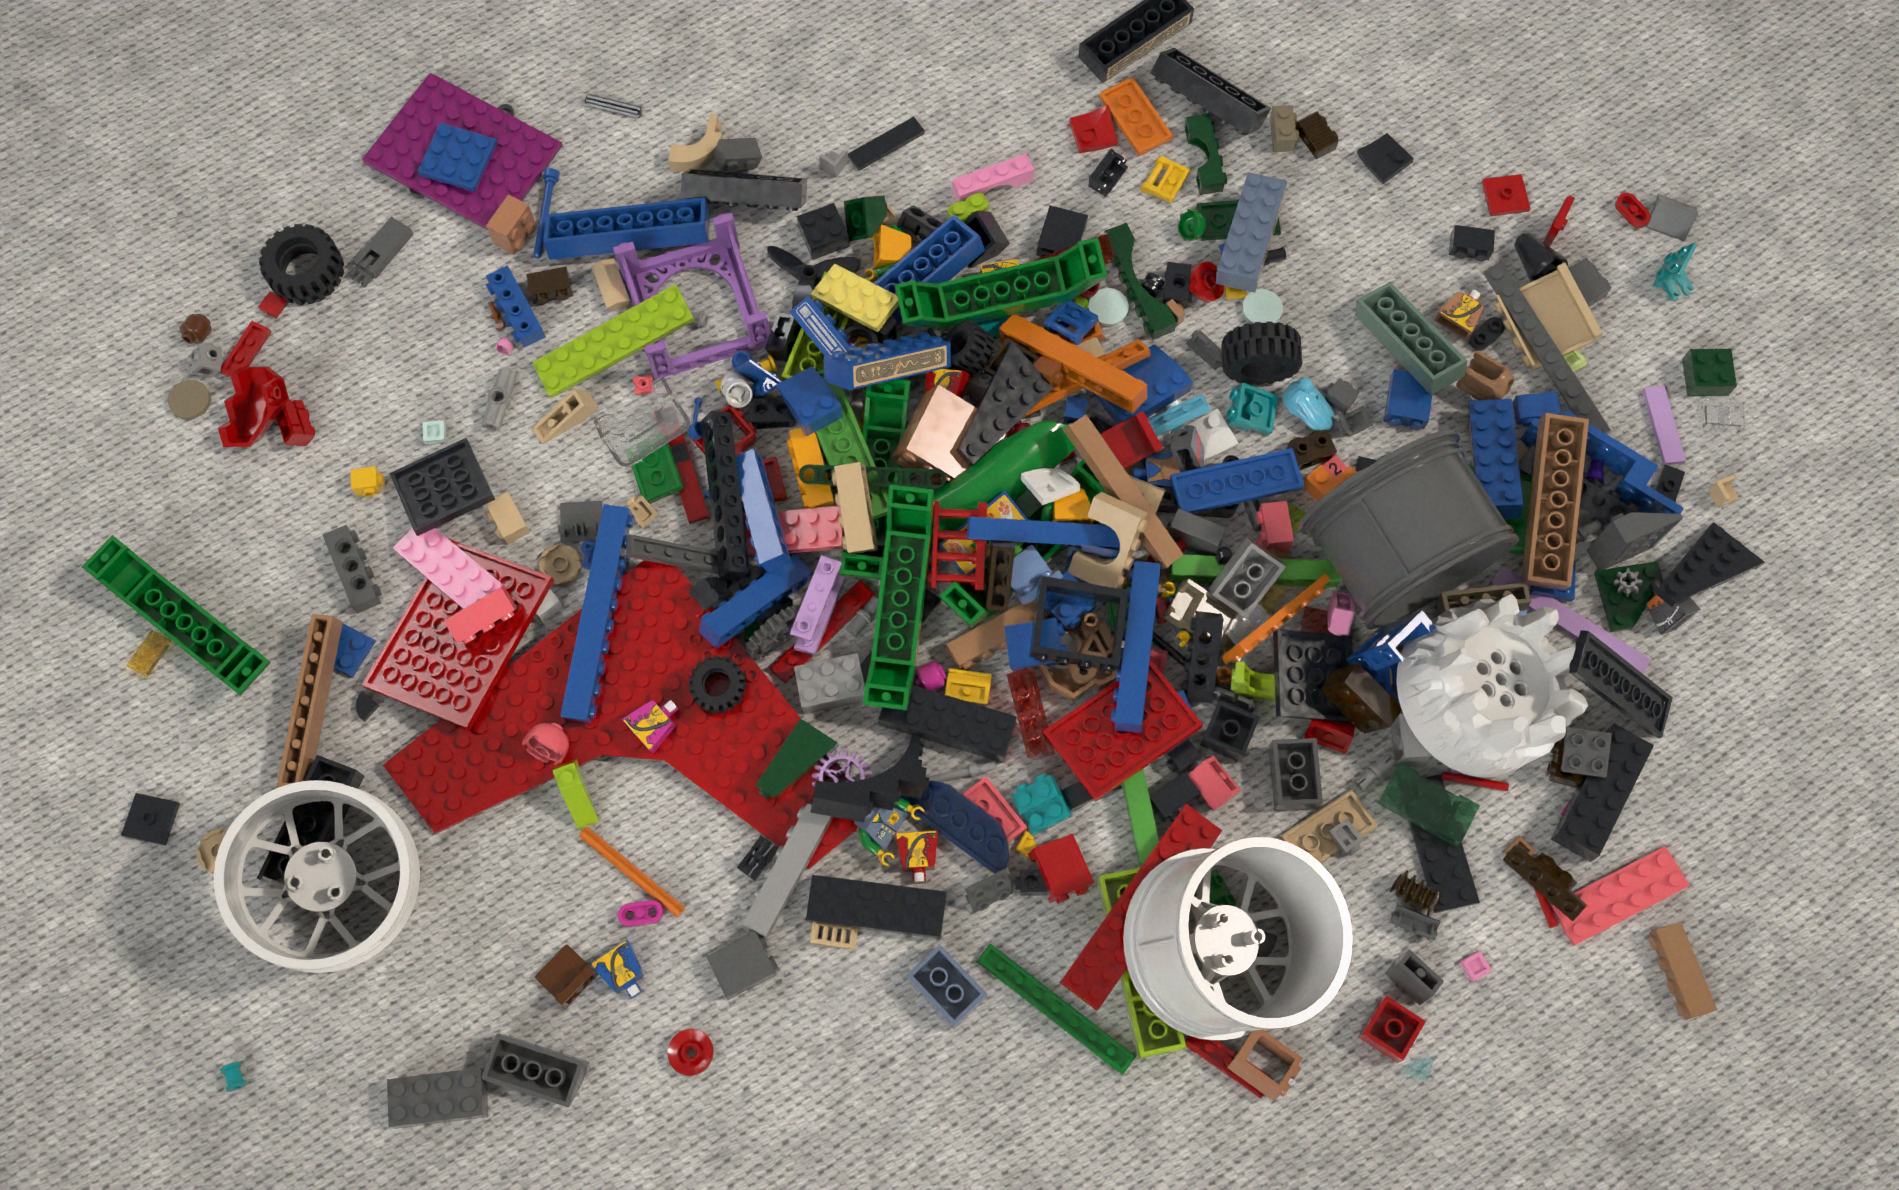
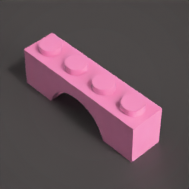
[952,154,1034,202]

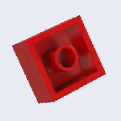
[1358,995,1426,1063]

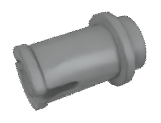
[690,311,708,328]

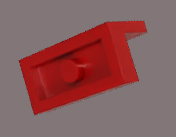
[1304,720,1355,755]

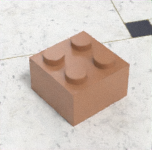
[486,194,536,255]

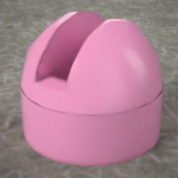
[495,337,514,355]

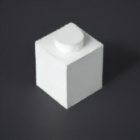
[534,589,563,622]

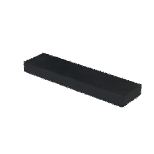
[848,117,925,171]

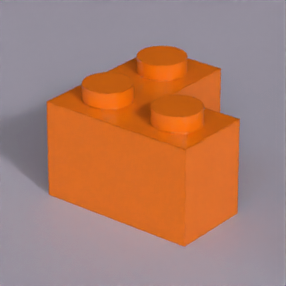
[1304,464,1357,501]

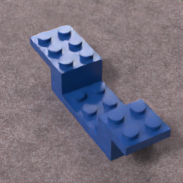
[1520,410,1684,514]

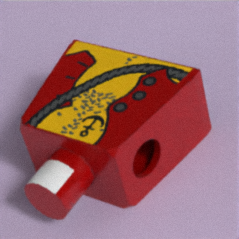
[926,369,970,399]
[895,831,938,884]

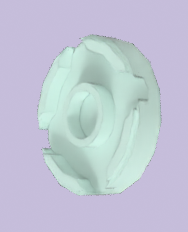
[1088,288,1129,327]
[1242,289,1283,324]

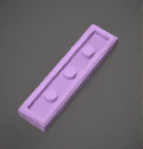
[1642,385,1686,466]

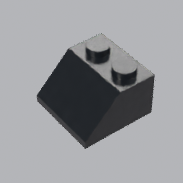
[965,211,1010,268]

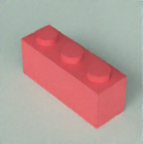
[444,586,517,644]

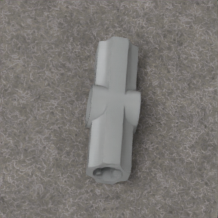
[482,367,517,431]

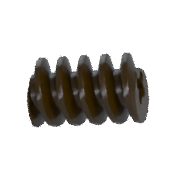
[1389,870,1441,917]

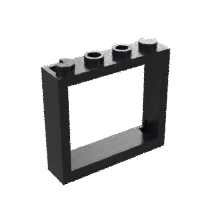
[1029,576,1128,673]

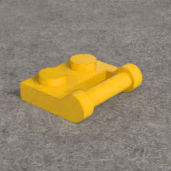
[1140,156,1190,204]

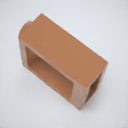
[1227,1030,1303,1101]

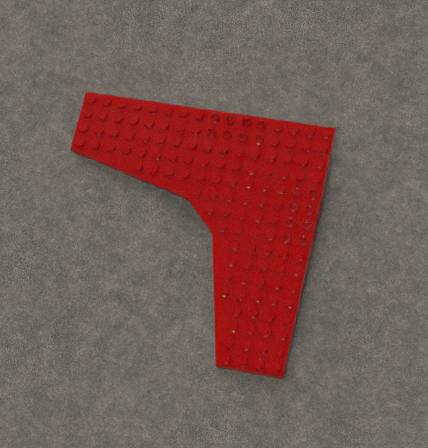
[383,560,859,869]

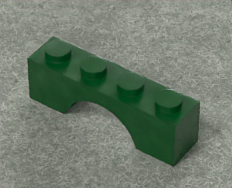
[1184,114,1227,195]

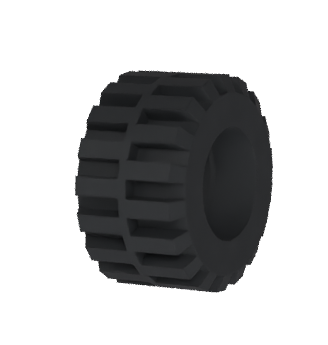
[943,320,994,377]
[689,655,747,714]

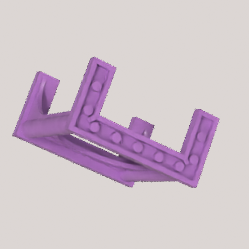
[613,213,770,380]

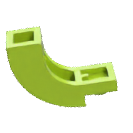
[1231,662,1275,701]

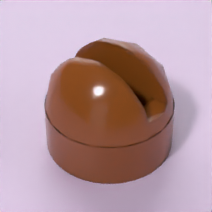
[1215,667,1232,686]

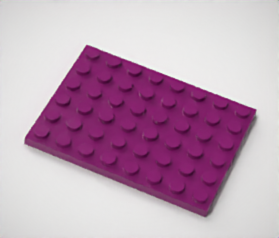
[362,73,563,230]

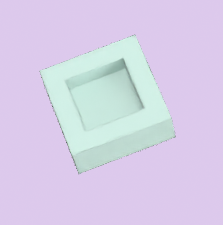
[423,420,446,445]

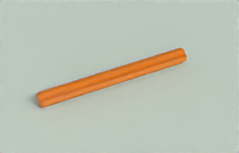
[579,827,685,917]

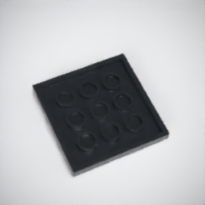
[389,438,495,536]
[1273,629,1353,723]

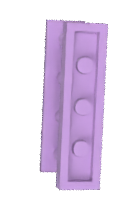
[790,555,845,656]

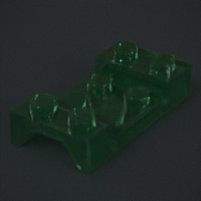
[1377,762,1480,847]

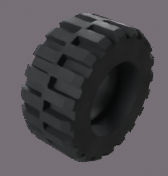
[259,224,344,305]
[1221,321,1303,385]

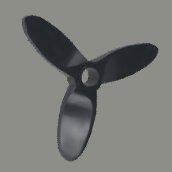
[767,246,861,309]

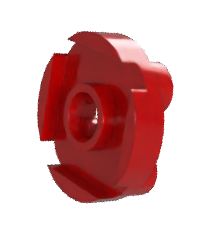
[1189,261,1224,303]

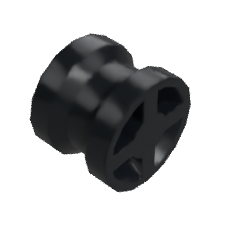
[1141,273,1165,298]

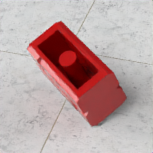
[276,399,315,446]

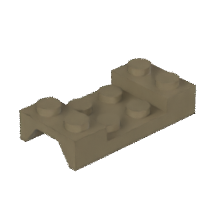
[1163,579,1259,663]

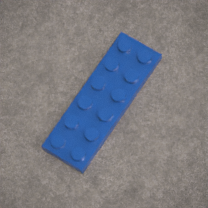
[1170,448,1304,514]

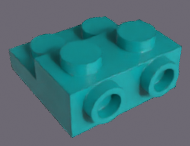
[1226,382,1278,435]
[1012,774,1073,836]

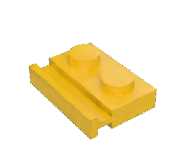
[945,668,992,706]

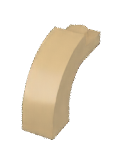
[668,114,723,172]

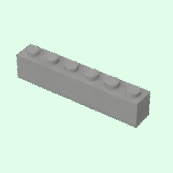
[742,803,834,937]

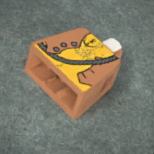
[1435,290,1484,340]

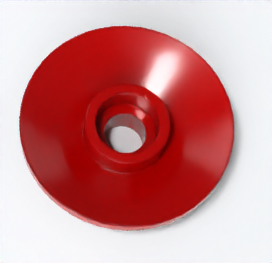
[667,1029,714,1076]

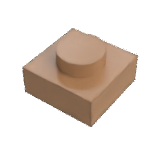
[1166,299,1185,326]

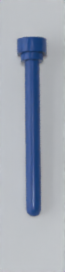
[533,168,560,258]

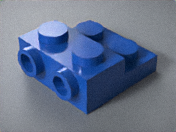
[1044,571,1097,631]

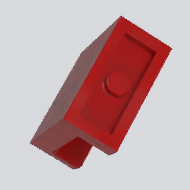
[1100,411,1163,469]
[1028,834,1095,904]

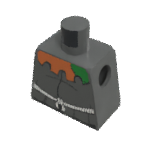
[1646,580,1701,635]

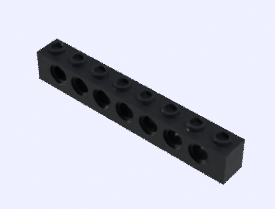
[701,411,750,580]

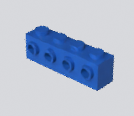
[485,265,546,348]

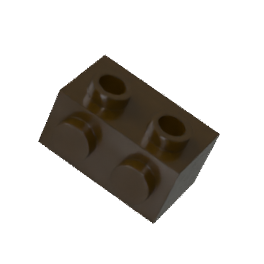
[1286,430,1337,470]

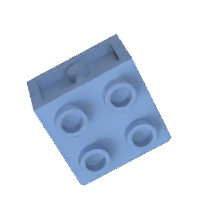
[1011,545,1063,604]

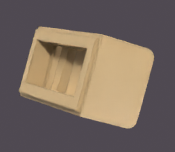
[810,922,858,950]

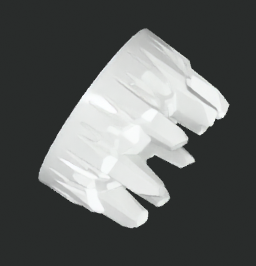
[1396,594,1588,778]

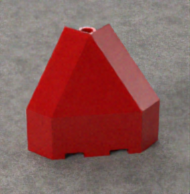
[218,366,289,447]

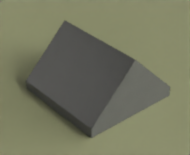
[1646,194,1698,241]

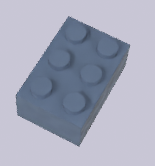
[906,944,987,1029]

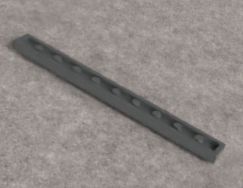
[1483,261,1611,434]

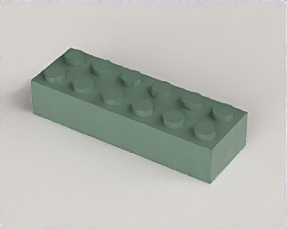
[1355,282,1467,395]

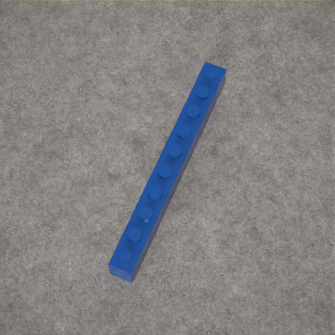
[560,504,635,724]

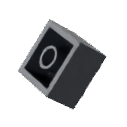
[797,203,850,260]
[1200,700,1260,762]

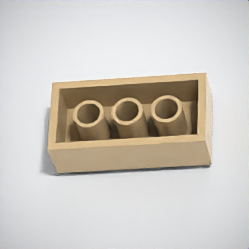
[832,462,879,554]

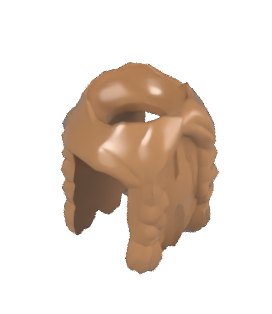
[1456,351,1515,400]

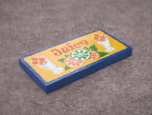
[938,491,1028,575]

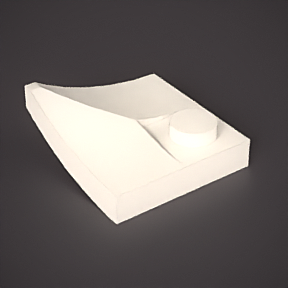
[1183,409,1239,461]
[1021,468,1080,505]

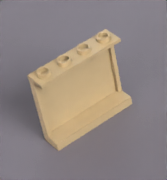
[1494,263,1603,371]

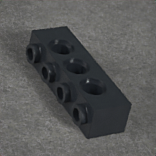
[1181,611,1224,703]

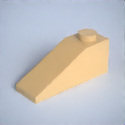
[532,389,598,444]

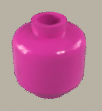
[914,661,947,691]

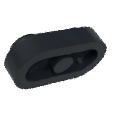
[1469,317,1505,351]

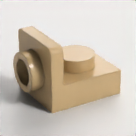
[625,495,658,528]

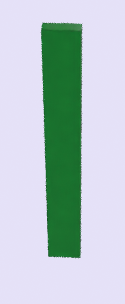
[976,943,1136,1075]

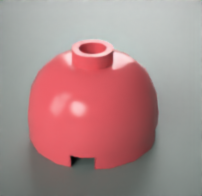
[522,723,569,765]

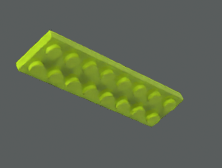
[532,284,695,398]

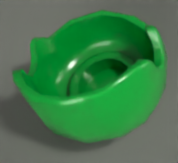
[1178,209,1206,241]

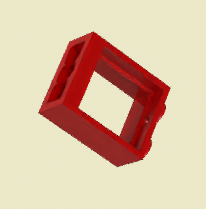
[692,404,757,456]

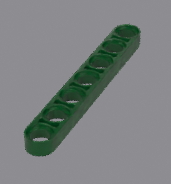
[799,464,947,489]

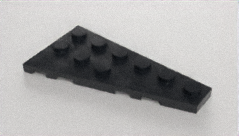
[956,341,1053,466]

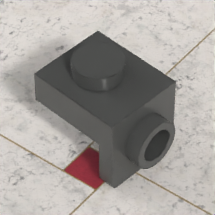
[1338,406,1373,436]

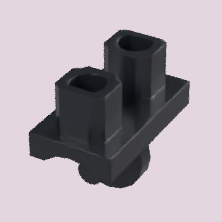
[737,835,779,881]

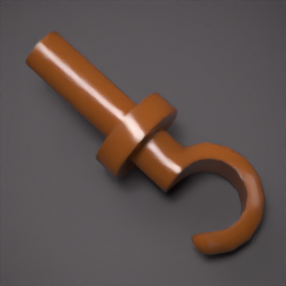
[488,301,506,331]

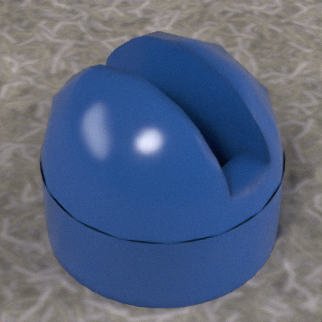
[688,421,703,440]

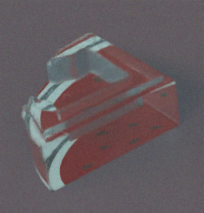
[1404,1057,1434,1082]

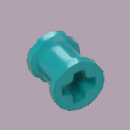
[220,1062,248,1092]

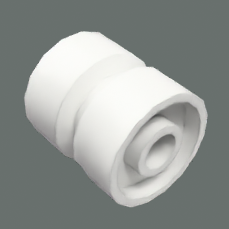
[720,373,752,408]

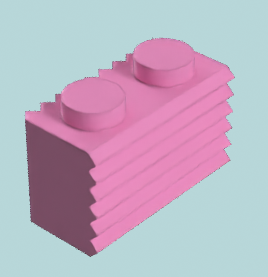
[1327,591,1355,636]

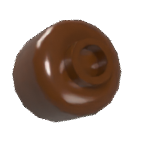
[179,314,212,344]

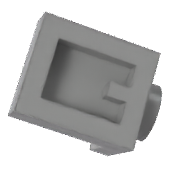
[1328,819,1363,856]

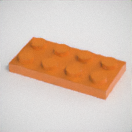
[1099,77,1173,157]

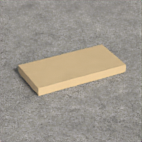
[1279,789,1378,864]

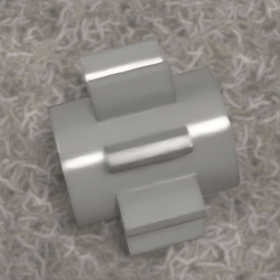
[1614,568,1642,597]

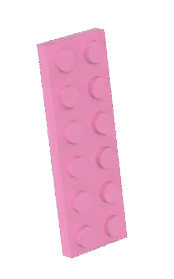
[393,528,506,609]

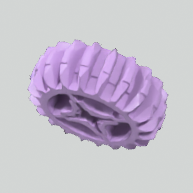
[812,749,872,787]

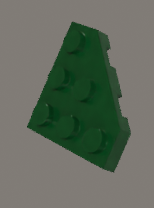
[1594,561,1663,633]

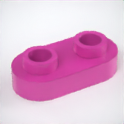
[618,900,664,927]

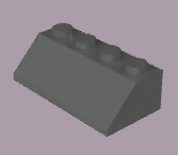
[481,1033,589,1108]

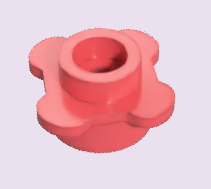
[633,374,654,395]

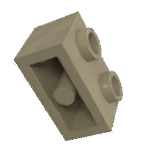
[1269,105,1299,152]

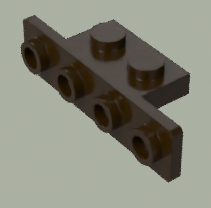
[1503,844,1587,921]

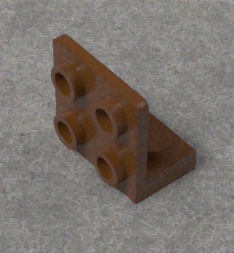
[535,944,599,1009]

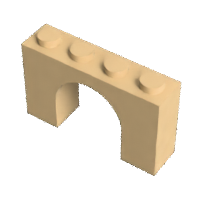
[1068,492,1148,589]

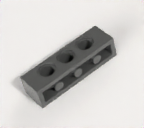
[323,525,382,614]

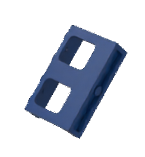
[1346,611,1437,673]

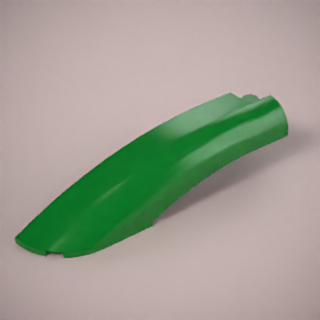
[885,421,1075,552]

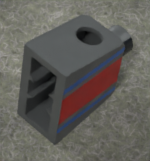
[1171,425,1204,472]

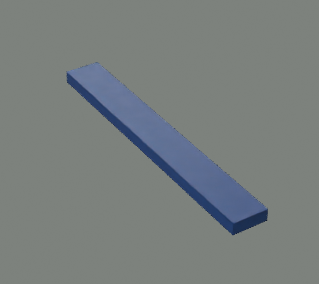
[966,516,1120,548]

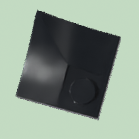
[1357,133,1414,184]

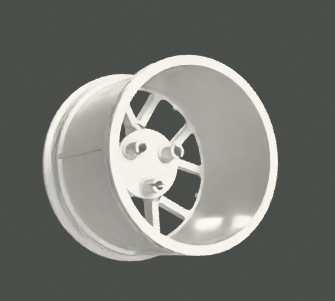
[214,780,420,973]
[1123,837,1352,1040]

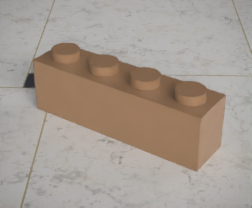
[1649,922,1717,1020]

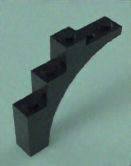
[810,733,929,822]

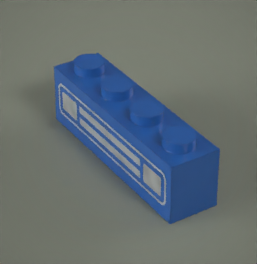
[790,296,856,356]

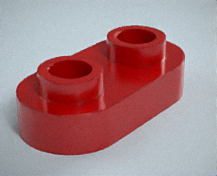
[1615,193,1651,228]

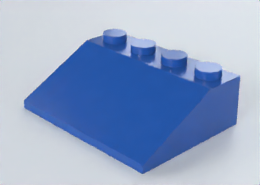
[1092,344,1193,425]

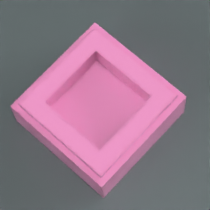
[1460,951,1492,982]

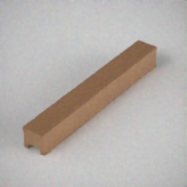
[1063,415,1184,571]

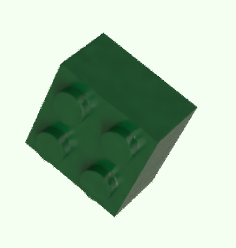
[1682,349,1737,396]

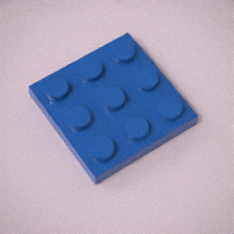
[418,122,497,192]

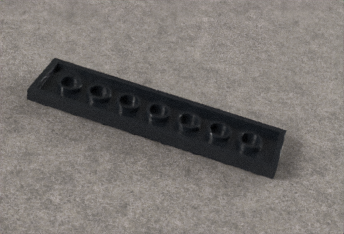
[1569,630,1673,738]

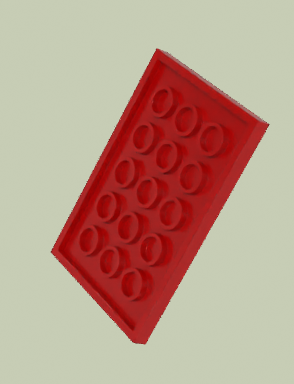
[1043,660,1203,802]

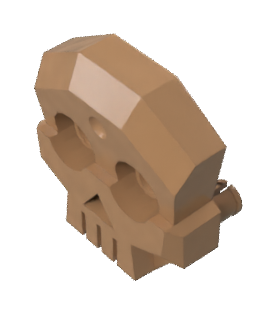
[1038,613,1121,702]

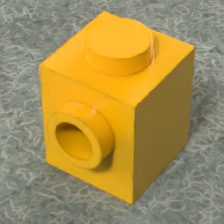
[350,466,385,497]

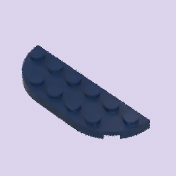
[900,781,1009,874]

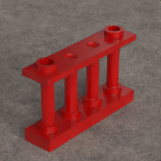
[927,501,988,591]

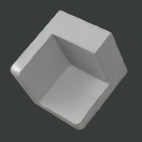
[819,150,848,177]

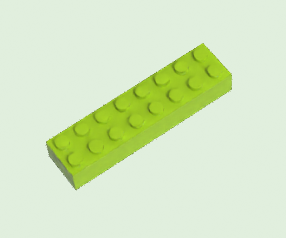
[1097,868,1186,1060]

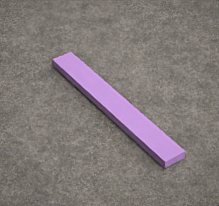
[1490,566,1651,673]

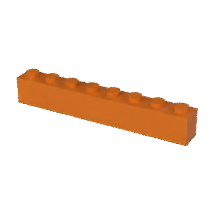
[999,314,1147,414]

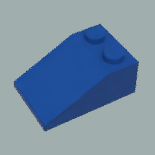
[776,366,843,436]

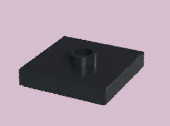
[121,793,180,846]

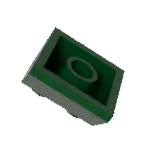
[844,195,887,241]

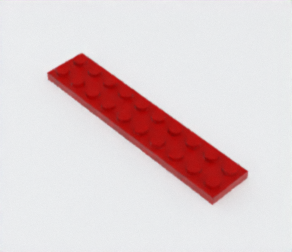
[1059,803,1223,1011]

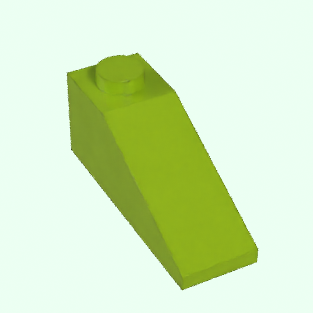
[552,759,599,829]

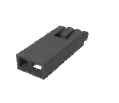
[348,216,414,287]

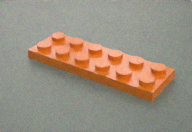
[1221,574,1330,664]

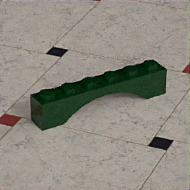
[1102,223,1177,340]

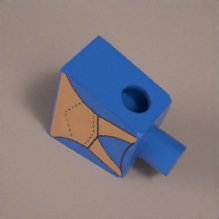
[1132,452,1180,488]

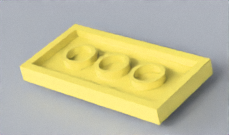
[811,264,899,332]

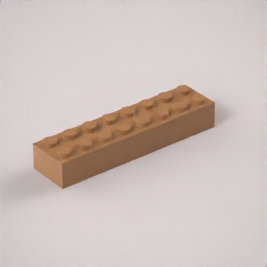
[1521,413,1589,591]

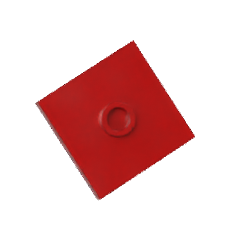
[1482,174,1531,216]
[1543,195,1575,247]

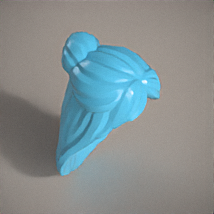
[1282,377,1334,431]

